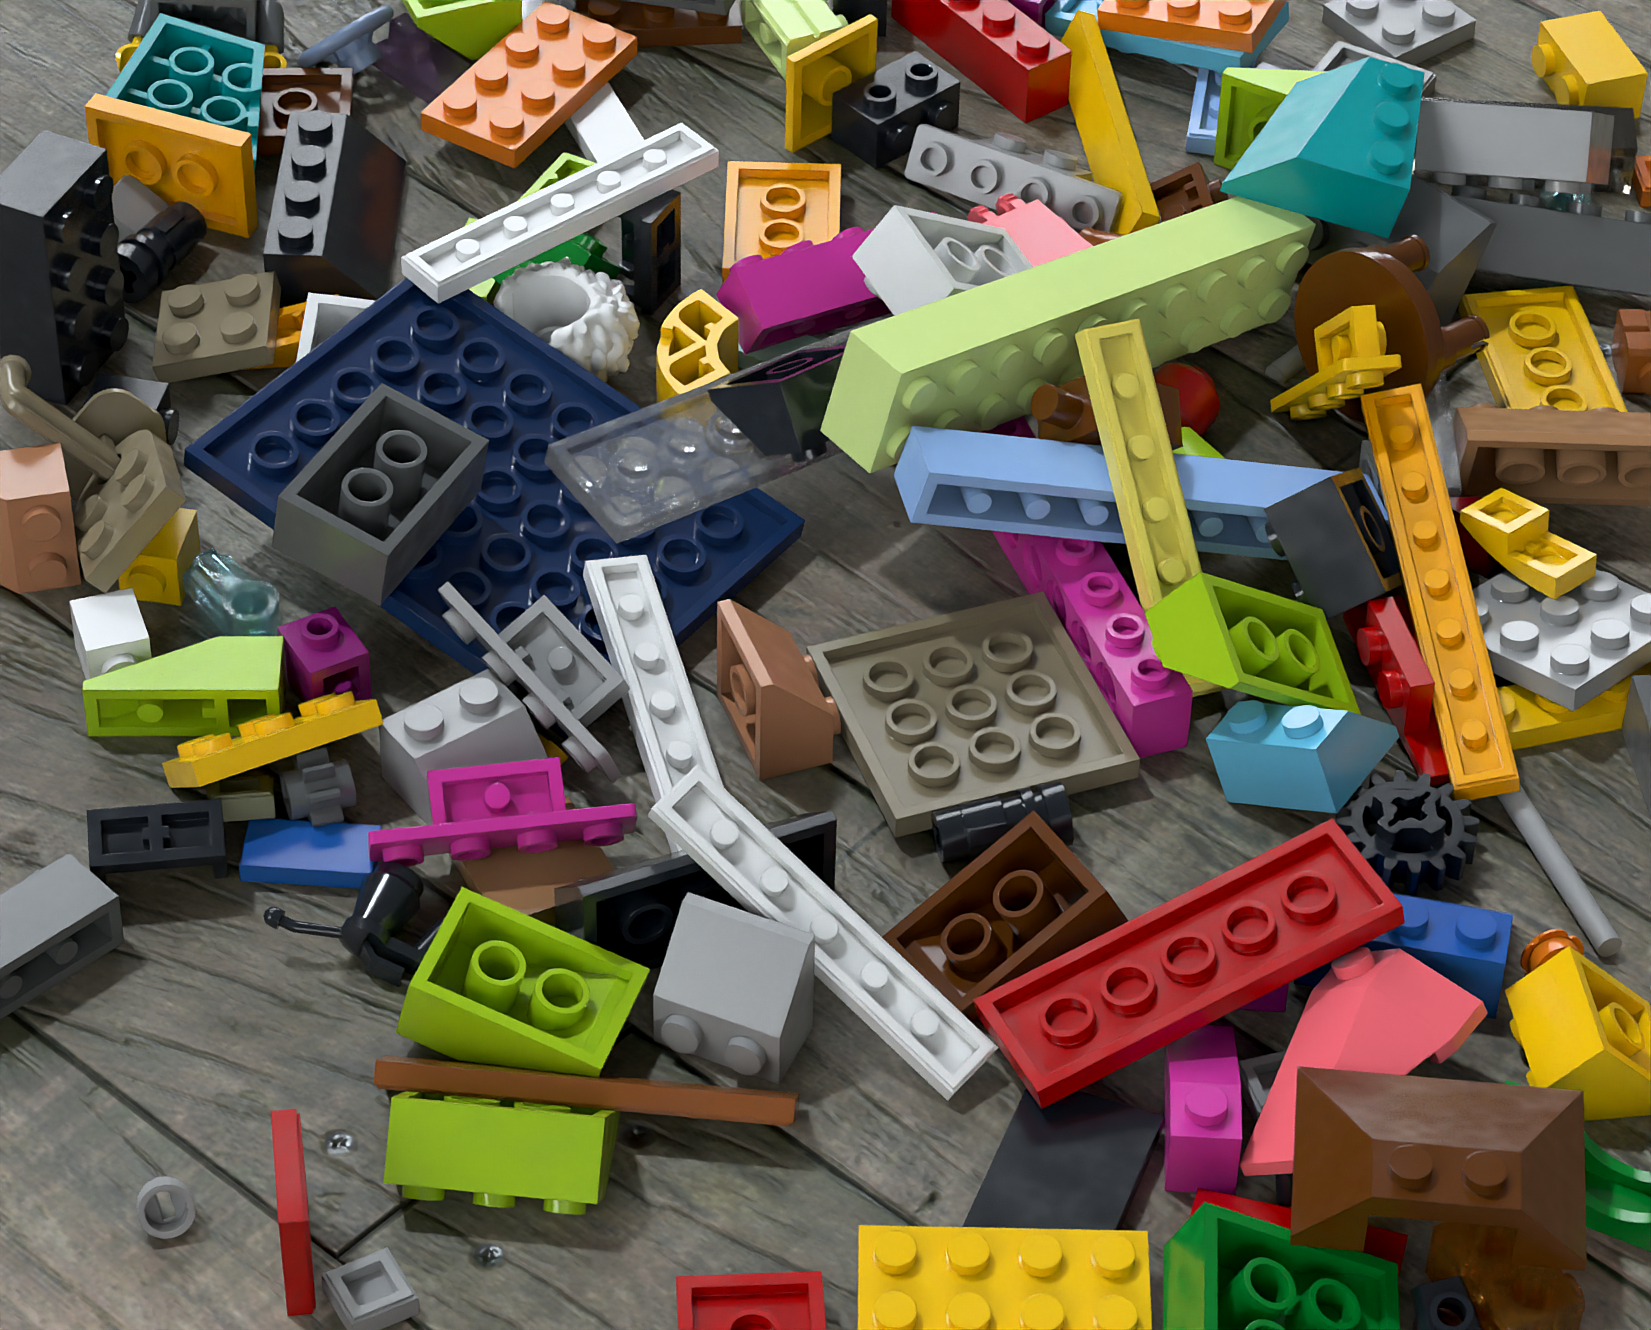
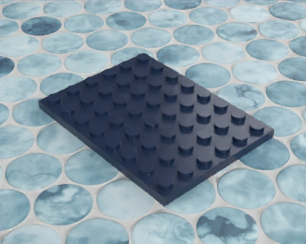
[183,277,805,740]

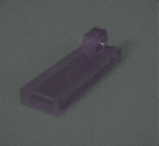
[371,13,472,104]

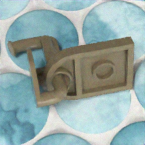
[0,355,186,593]

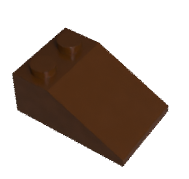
[882,811,1128,1021]

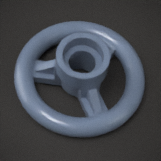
[297,5,394,75]

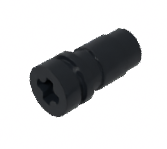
[117,202,207,303]
[931,781,1074,863]

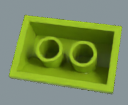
[402,0,523,60]
[1144,572,1361,715]
[384,1091,620,1215]

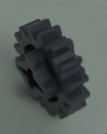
[1335,770,1479,895]

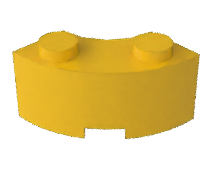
[656,289,739,445]

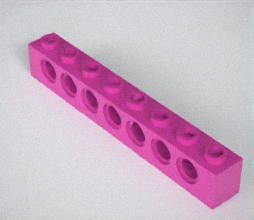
[980,416,1193,758]

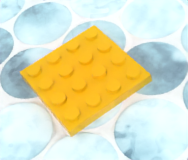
[857,1225,1152,1330]

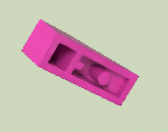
[1164,1025,1242,1194]

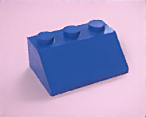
[1293,893,1513,1019]

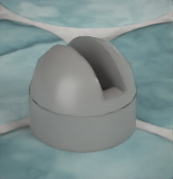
[136,1176,196,1239]

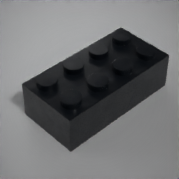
[0,130,129,406]

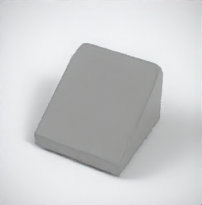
[112,175,170,243]

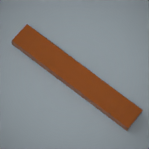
[373,1055,800,1127]

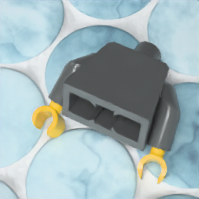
[115,0,287,73]

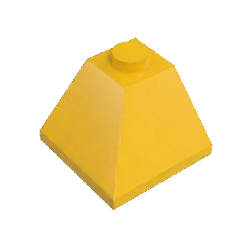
[785,14,878,153]

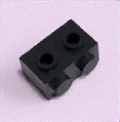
[831,51,961,169]

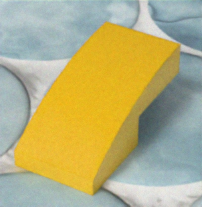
[1460,487,1597,600]

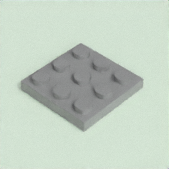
[1472,569,1651,711]

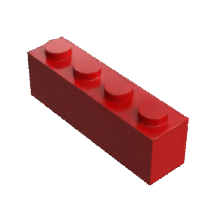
[891,0,1072,124]

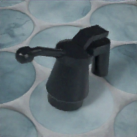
[263,862,444,987]

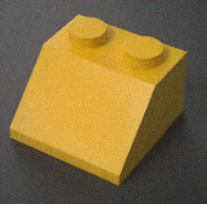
[1505,946,1651,1121]

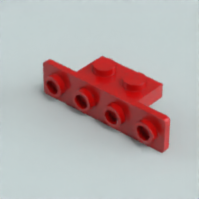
[1342,596,1451,786]

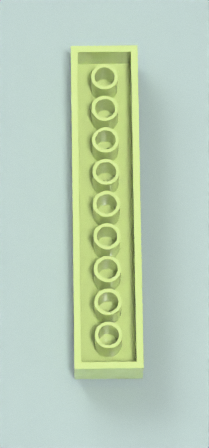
[820,196,1316,473]

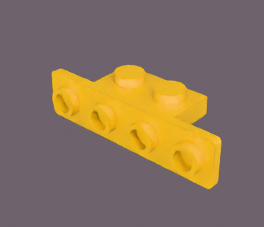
[1270,305,1402,421]

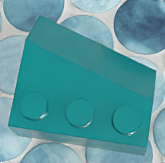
[105,13,265,170]
[1219,57,1425,238]

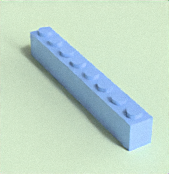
[894,425,1389,560]

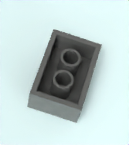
[272,383,489,606]

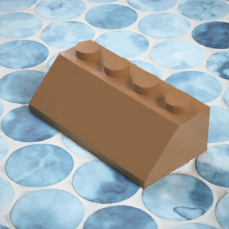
[1449,403,1651,507]

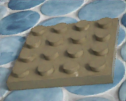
[806,591,1140,838]

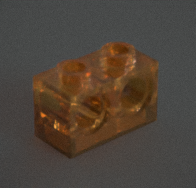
[1425,1222,1585,1330]

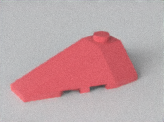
[1239,947,1488,1176]

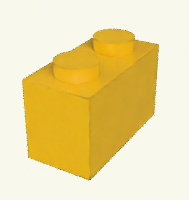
[1531,11,1648,122]

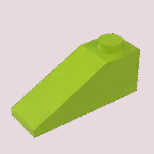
[82,636,287,736]

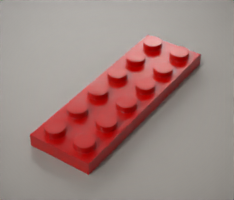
[974,818,1405,1109]

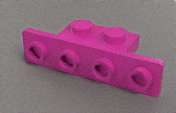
[368,757,637,867]

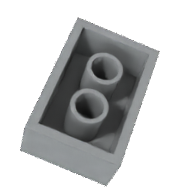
[1414,100,1614,195]

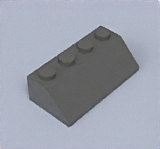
[1304,173,1498,327]

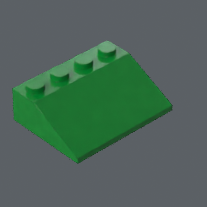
[1163,1202,1400,1330]

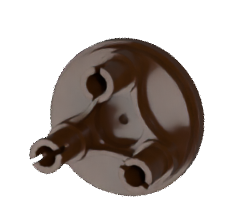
[1294,235,1490,423]

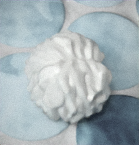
[493,256,640,383]

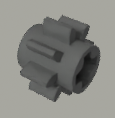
[280,746,357,828]

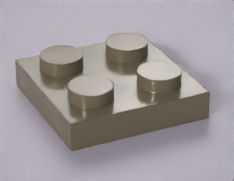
[152,271,281,383]

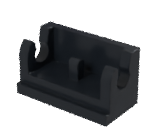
[610,189,681,316]
[86,798,228,886]

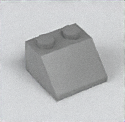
[379,669,548,825]
[653,892,815,1084]

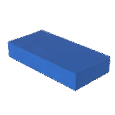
[239,818,382,889]

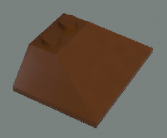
[1290,1066,1587,1271]

